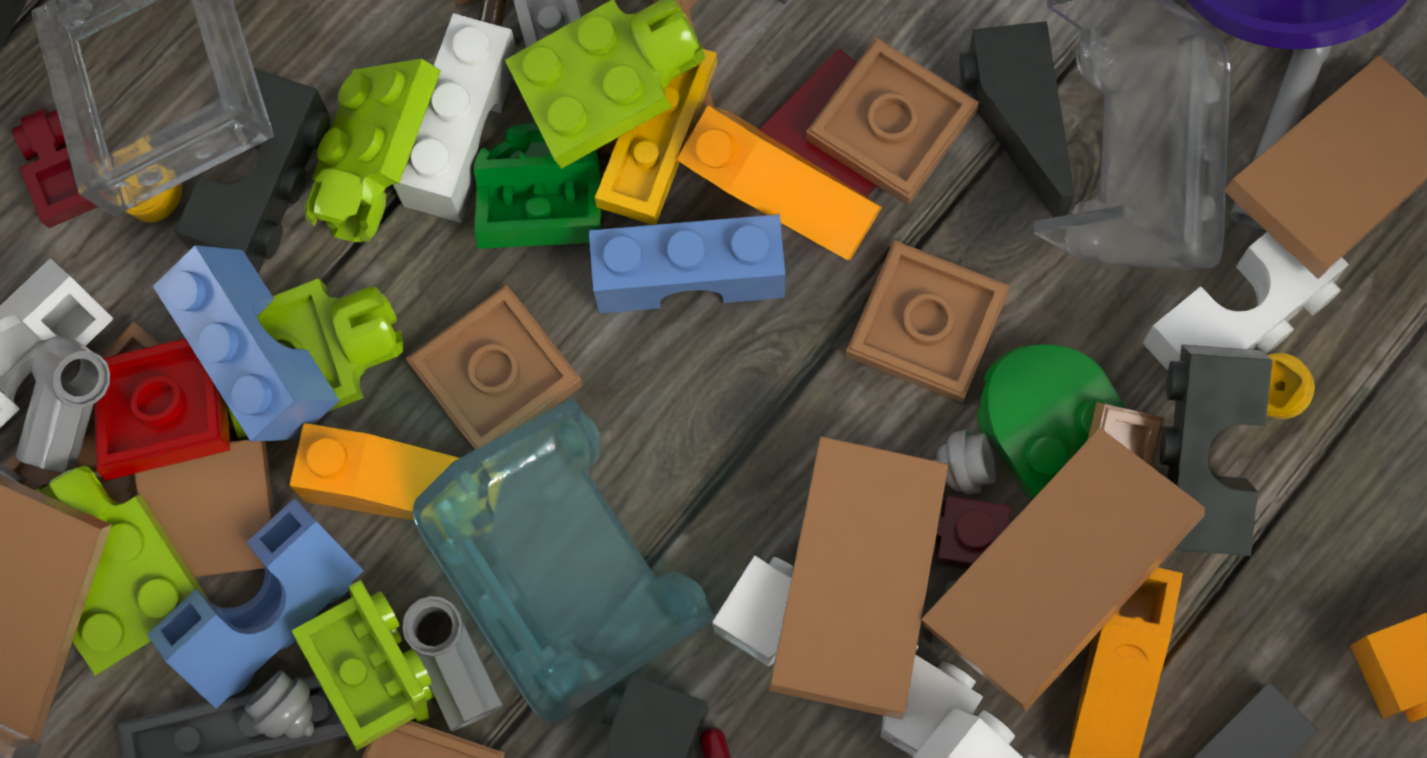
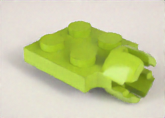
[505,0,705,168]
[305,58,441,243]
[228,278,403,441]
[36,465,209,676]

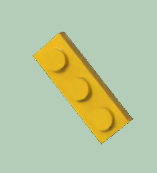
[595,49,717,225]

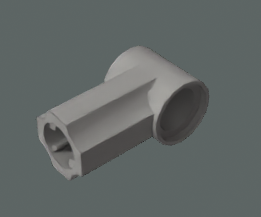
[15,337,110,473]
[402,596,503,732]

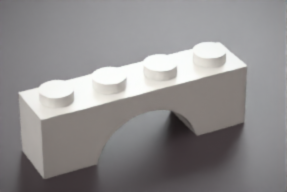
[712,556,983,757]

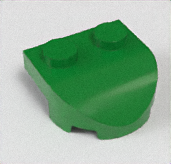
[474,122,602,249]
[976,344,1127,499]

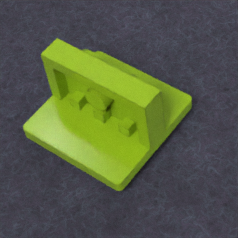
[291,580,434,751]

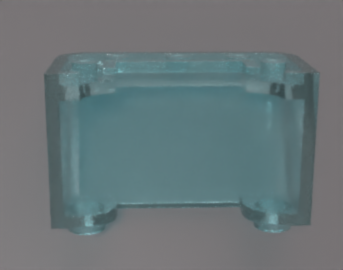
[413,398,716,723]

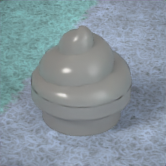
[933,430,997,495]
[244,671,314,739]

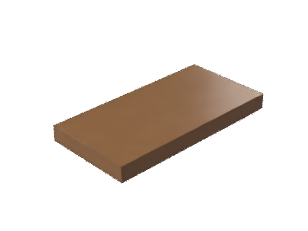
[1224,55,1427,279]
[921,428,1205,712]
[769,436,949,720]
[0,475,112,758]

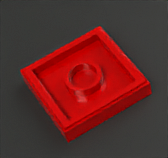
[94,338,230,481]

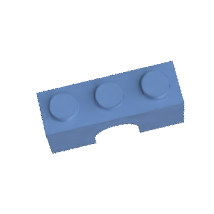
[589,214,786,314]
[153,245,340,441]
[147,498,364,709]

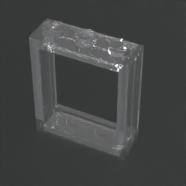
[31,0,274,217]

